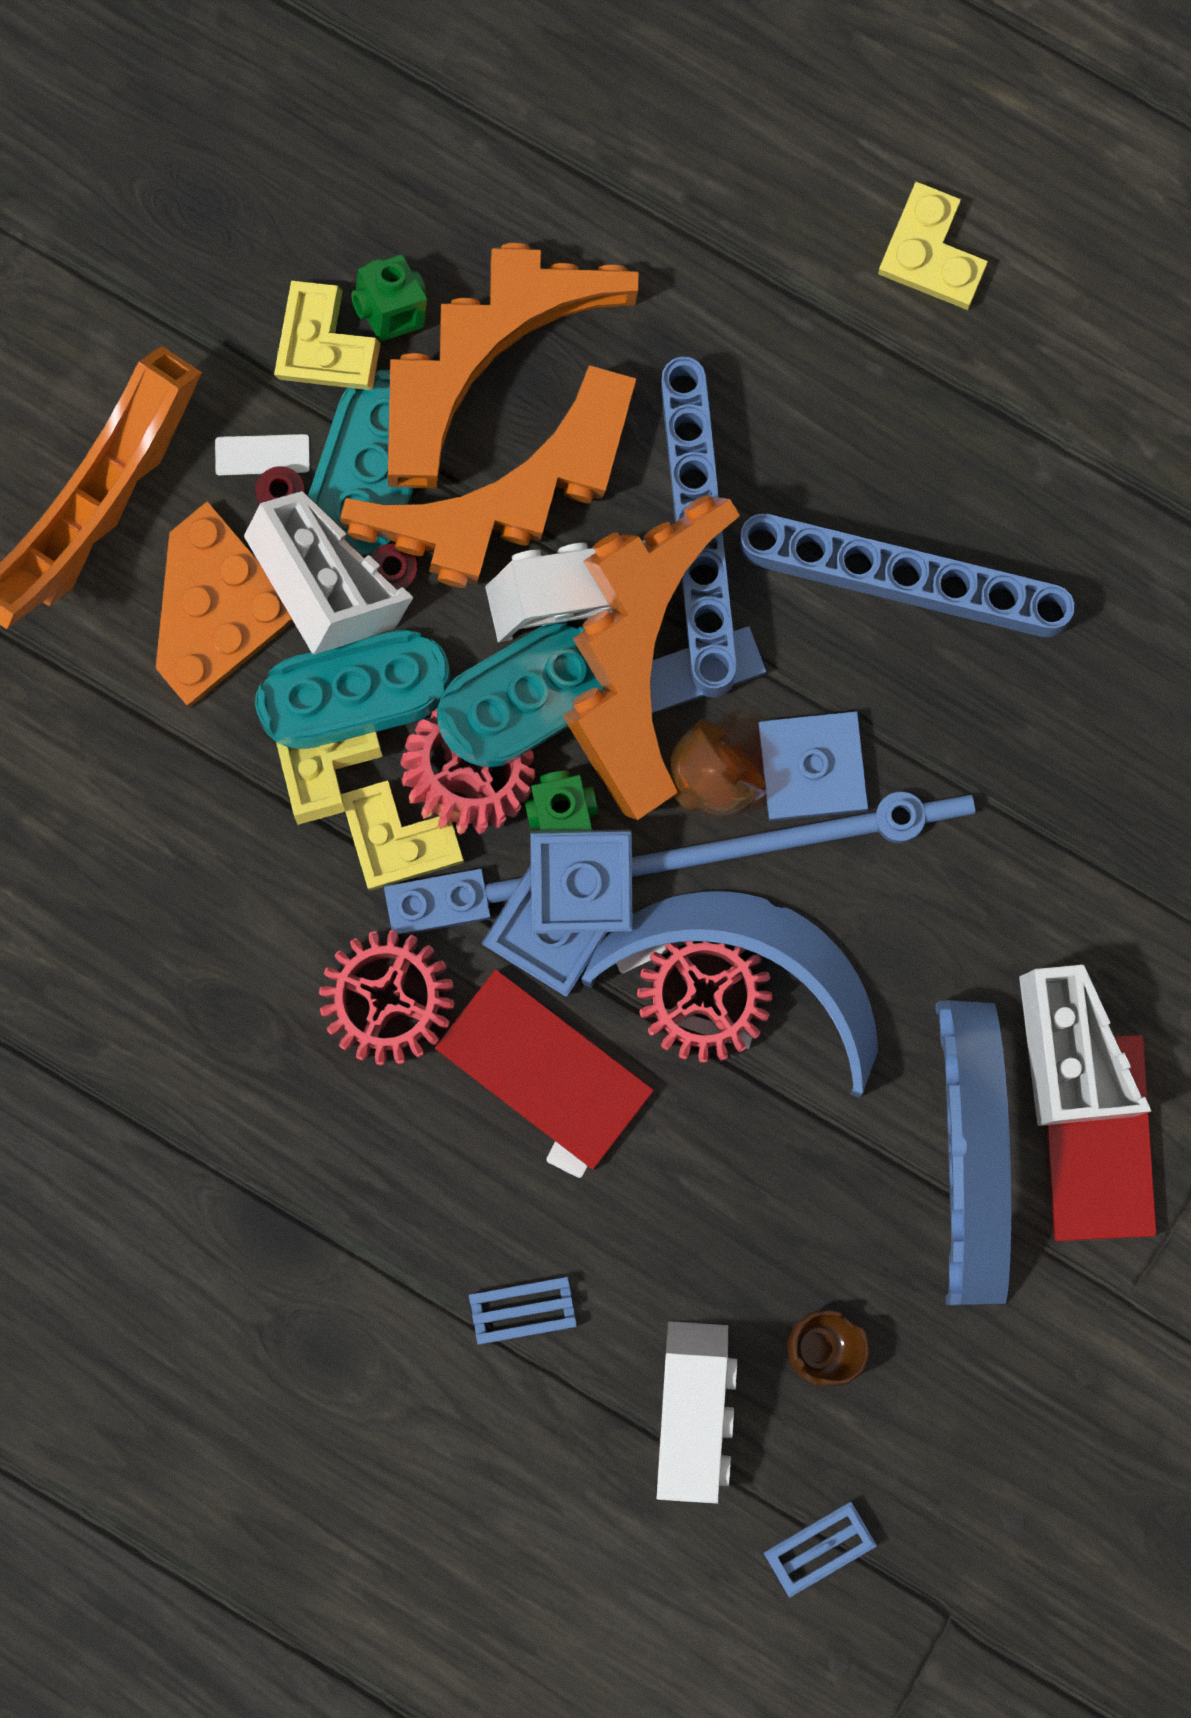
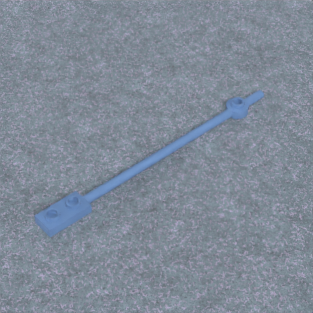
[384,792,975,936]

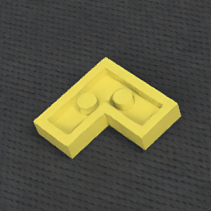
[878,182,988,310]
[274,281,381,390]
[276,732,383,825]
[341,780,464,891]

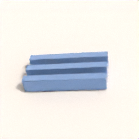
[469,1277,577,1345]
[763,1501,877,1598]

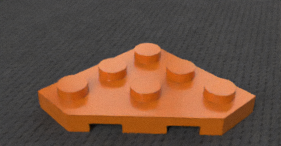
[156,502,294,709]

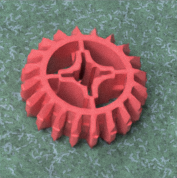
[401,708,535,835]
[319,930,455,1066]
[637,941,772,1063]

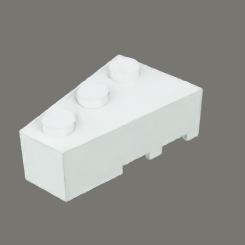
[244,491,413,655]
[485,540,646,643]
[1019,965,1151,1126]
[657,1321,737,1504]

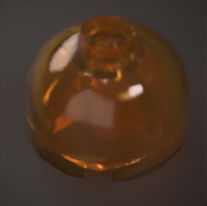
[670,718,766,818]

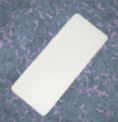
[215,434,309,475]

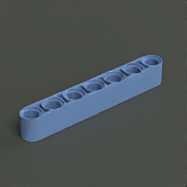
[662,357,737,698]
[740,514,1075,638]

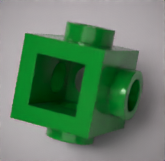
[352,254,427,342]
[524,770,599,831]

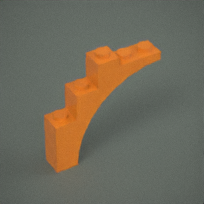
[388,243,638,489]
[0,346,202,629]
[340,365,636,588]
[563,495,740,820]

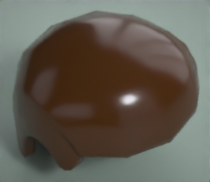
[787,1310,870,1387]

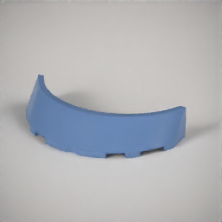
[582,891,878,1098]
[935,1000,1011,1305]

